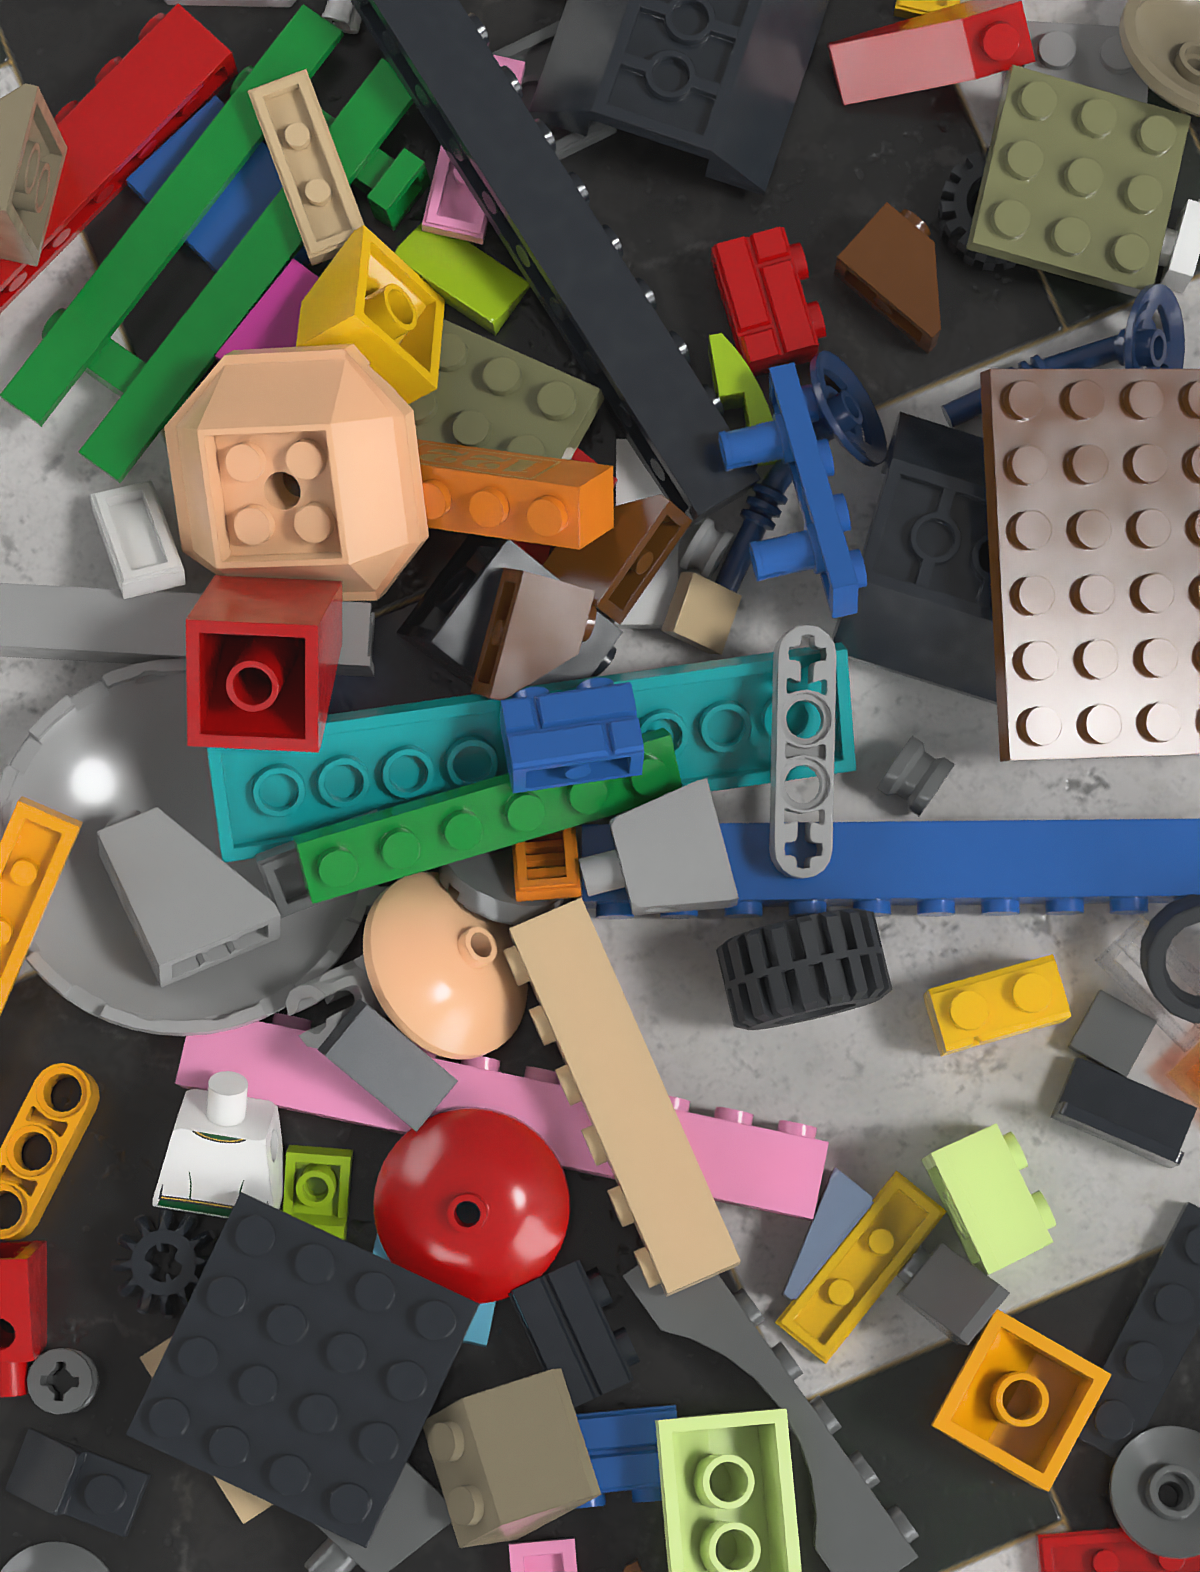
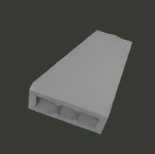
[97,807,281,988]

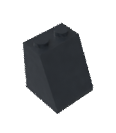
[396,534,623,688]

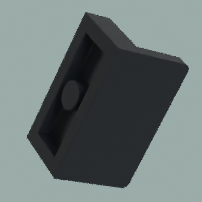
[1050,1057,1197,1168]

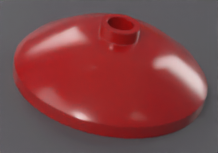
[374,1107,570,1304]

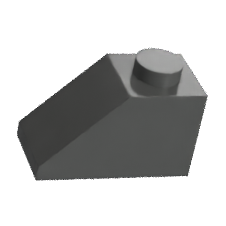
[897,1243,1010,1345]

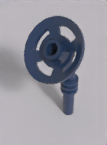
[941,284,1185,428]
[715,351,887,593]

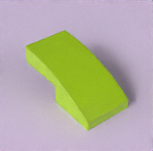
[708,333,777,467]

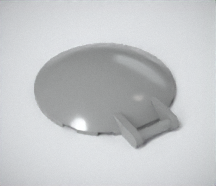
[0,658,403,1036]

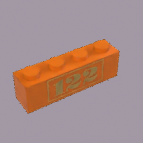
[417,439,614,550]

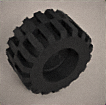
[716,908,892,1030]

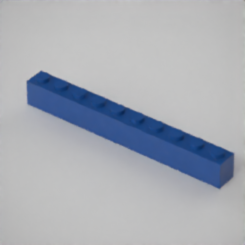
[582,818,1200,920]

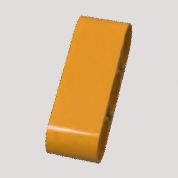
[0,1063,100,1241]

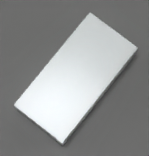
[90,480,186,599]

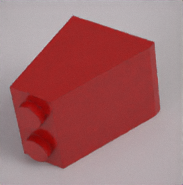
[186,575,342,753]

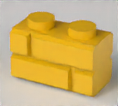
[923,954,1072,1057]

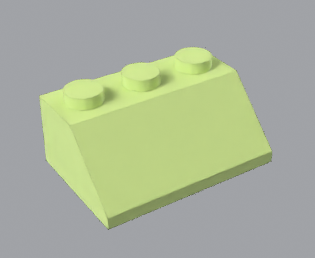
[655,1409,802,1572]

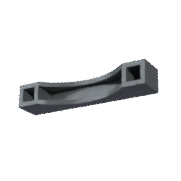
[623,1265,919,1572]

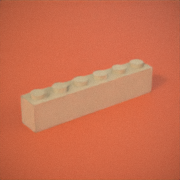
[503,897,741,1297]

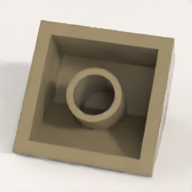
[423,1368,601,1548]

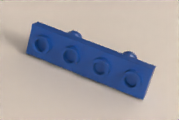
[718,363,867,619]

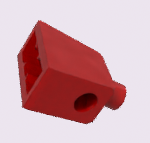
[0,1240,47,1397]

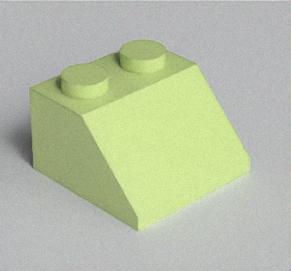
[921,1123,1056,1275]

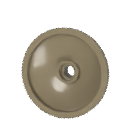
[1119,0,1200,117]

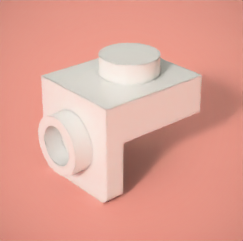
[1158,199,1200,293]

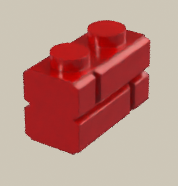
[710,226,827,376]

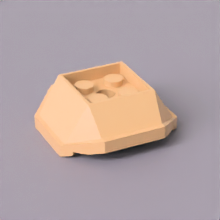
[164,344,429,601]

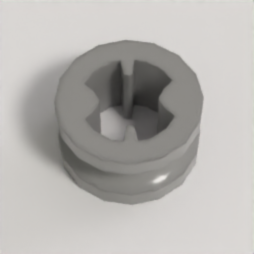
[680,517,735,580]

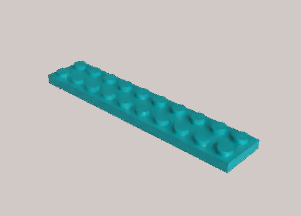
[206,642,857,862]

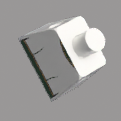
[153,1071,285,1218]

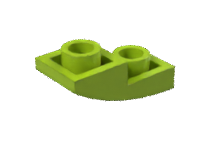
[283,1145,353,1240]

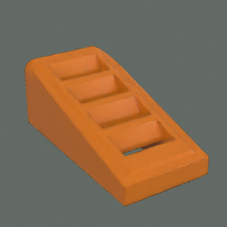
[512,826,581,902]

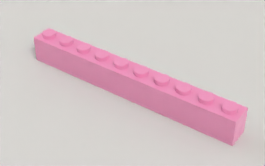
[175,1013,829,1221]

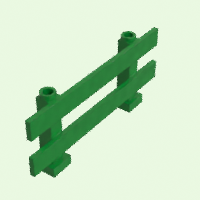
[0,4,431,483]

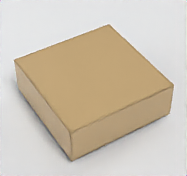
[661,572,742,655]

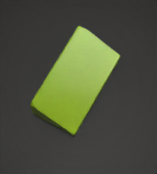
[394,223,530,336]

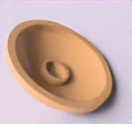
[363,872,528,1060]

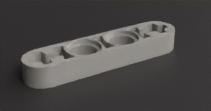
[769,625,836,879]

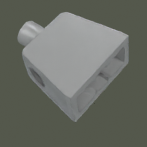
[578,778,739,915]

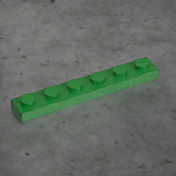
[292,728,682,904]

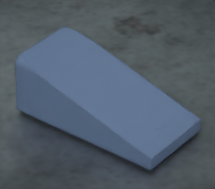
[781,1167,874,1301]

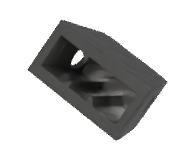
[304,1459,451,1572]

